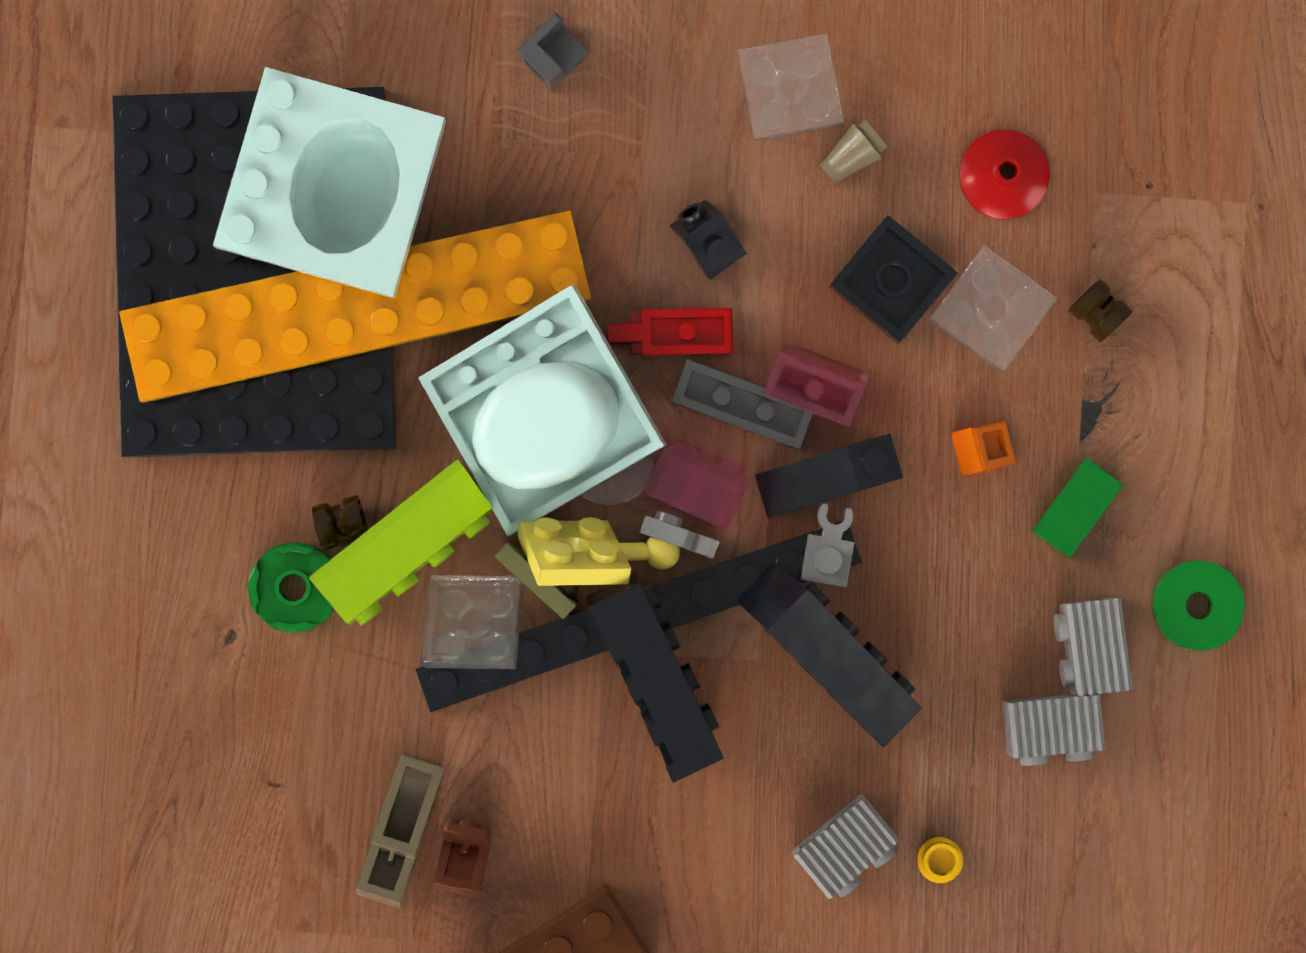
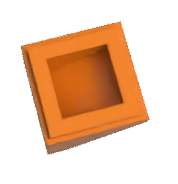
[952,419,1016,476]

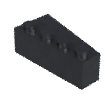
[737,563,922,748]
[586,573,724,783]

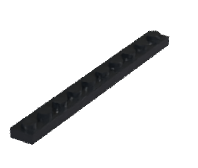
[416,521,862,712]

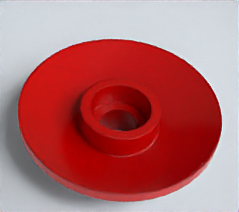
[959,129,1050,220]

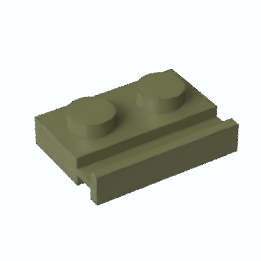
[494,541,580,619]

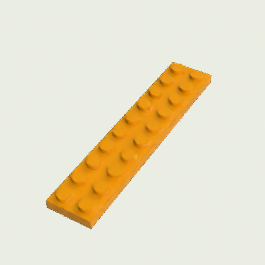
[119,210,591,403]

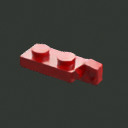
[606,308,733,357]

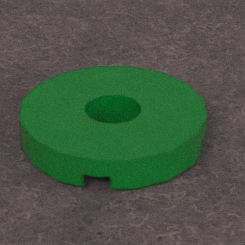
[248,542,334,633]
[1150,560,1245,651]

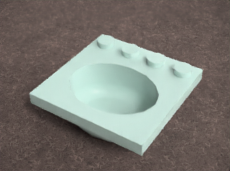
[213,67,446,299]
[418,285,666,536]

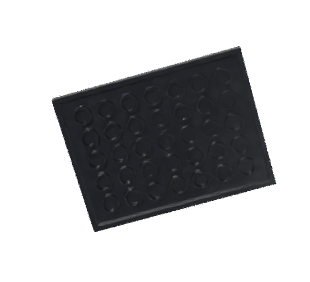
[112,87,396,458]

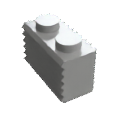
[1053,597,1133,696]
[1002,694,1106,766]
[791,793,900,899]

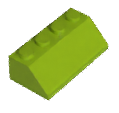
[309,459,492,626]

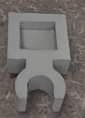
[800,504,855,588]
[640,510,719,558]

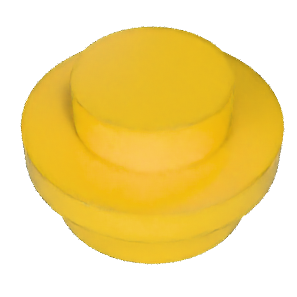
[917,836,963,883]

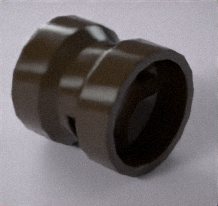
[1068,279,1133,343]
[312,495,368,550]

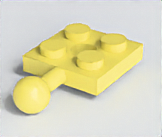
[518,517,680,586]

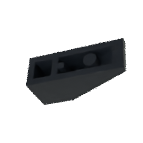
[755,434,903,518]

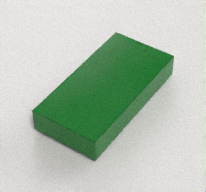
[1031,458,1123,558]

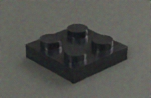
[829,215,958,344]

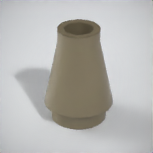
[819,120,888,185]

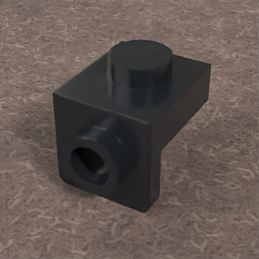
[670,200,747,280]

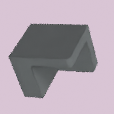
[517,13,588,92]

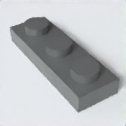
[671,359,816,450]

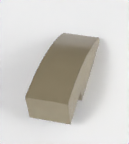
[356,755,444,909]

